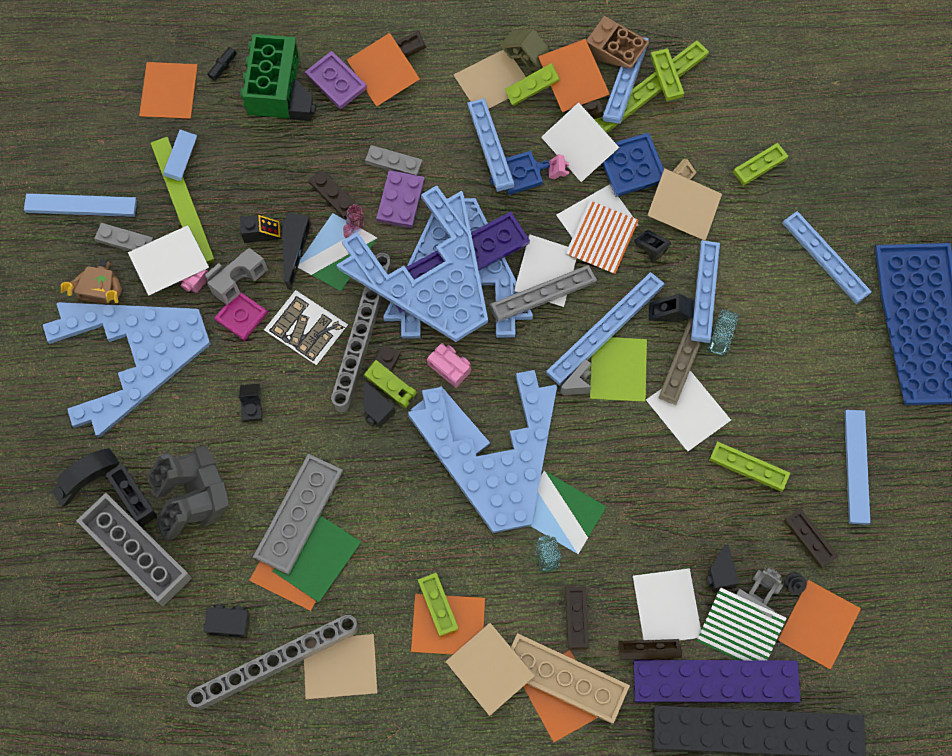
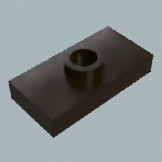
[396,31,427,58]

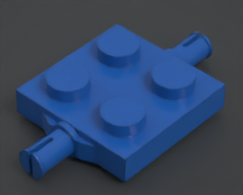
[489,151,550,195]

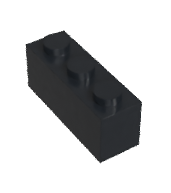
[106,463,158,527]

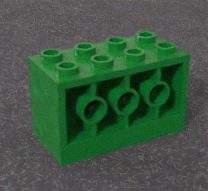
[240,34,300,118]

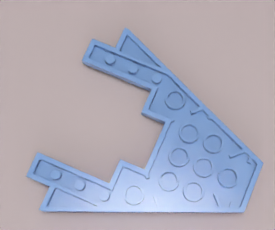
[337,185,488,342]
[384,198,533,339]
[43,302,211,438]
[408,370,557,533]

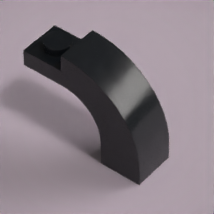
[52,448,120,506]

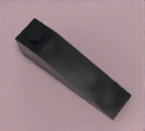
[281,212,311,290]

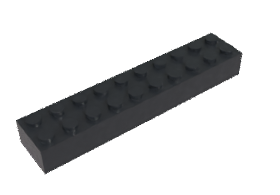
[652,706,866,756]

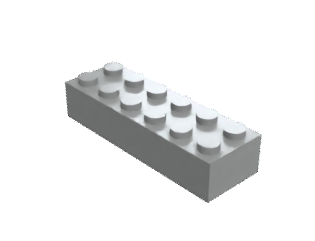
[76,493,192,607]

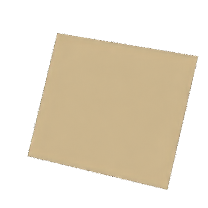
[453,50,526,109]
[647,168,722,241]
[445,623,535,716]
[304,634,377,699]

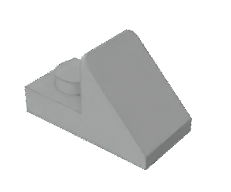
[560,359,591,395]

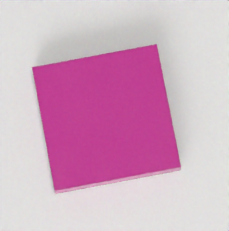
[214,292,268,341]

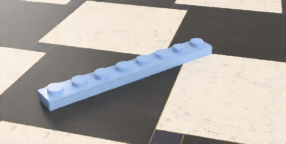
[546,272,664,386]

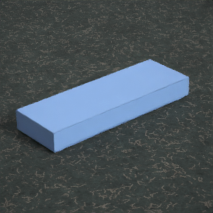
[163,130,197,181]

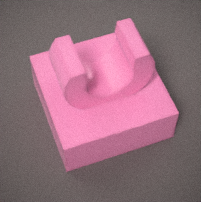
[548,154,569,180]

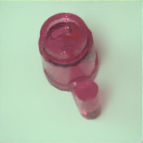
[343,204,364,238]

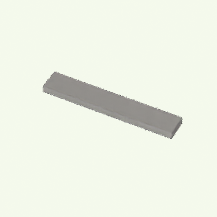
[489,265,597,323]

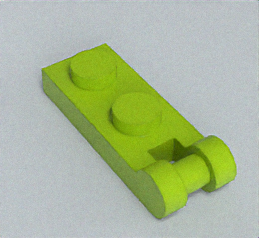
[363,360,417,408]

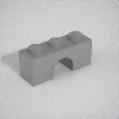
[207,248,268,305]

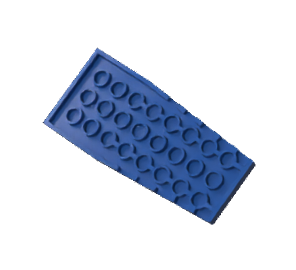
[875,243,952,405]

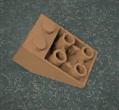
[586,16,649,69]

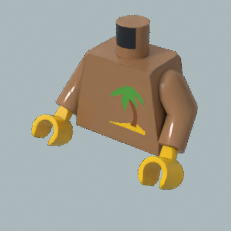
[61,260,122,305]

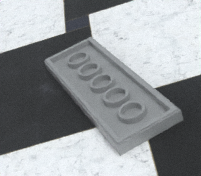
[253,454,343,575]

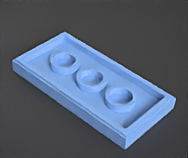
[411,386,490,455]

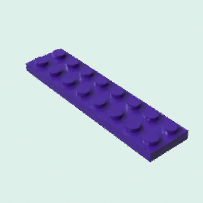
[394,212,530,313]
[633,660,800,703]

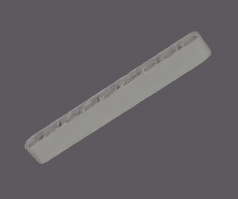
[331,253,391,412]
[187,615,358,710]

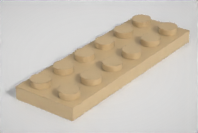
[511,633,630,724]

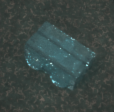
[708,309,739,356]
[535,535,562,572]

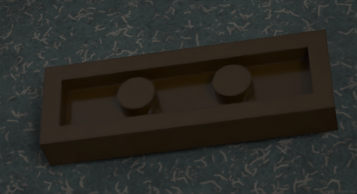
[308,169,358,220]
[784,508,838,569]
[565,587,589,649]
[618,639,682,660]

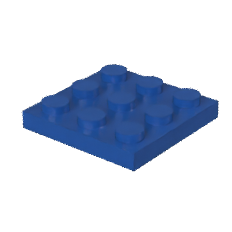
[602,133,664,197]

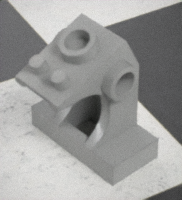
[736,567,783,618]

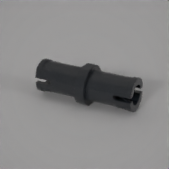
[207,47,237,81]

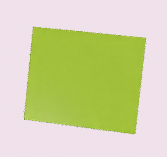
[590,337,647,402]

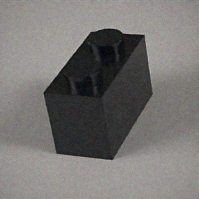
[204,605,250,638]

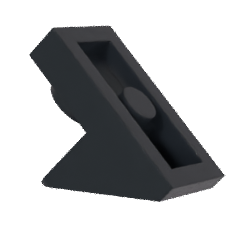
[634,230,671,263]
[239,383,262,422]

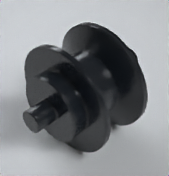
[784,572,807,595]

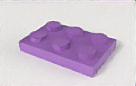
[305,51,367,110]
[376,170,425,229]

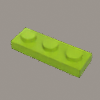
[650,48,684,101]
[505,63,560,106]
[733,143,788,186]
[418,573,459,637]

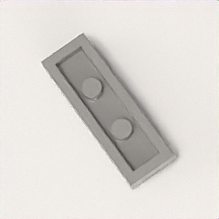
[365,145,423,176]
[94,223,154,251]

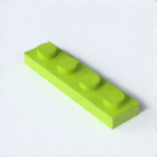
[709,441,790,492]

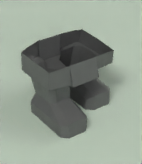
[148,446,229,541]

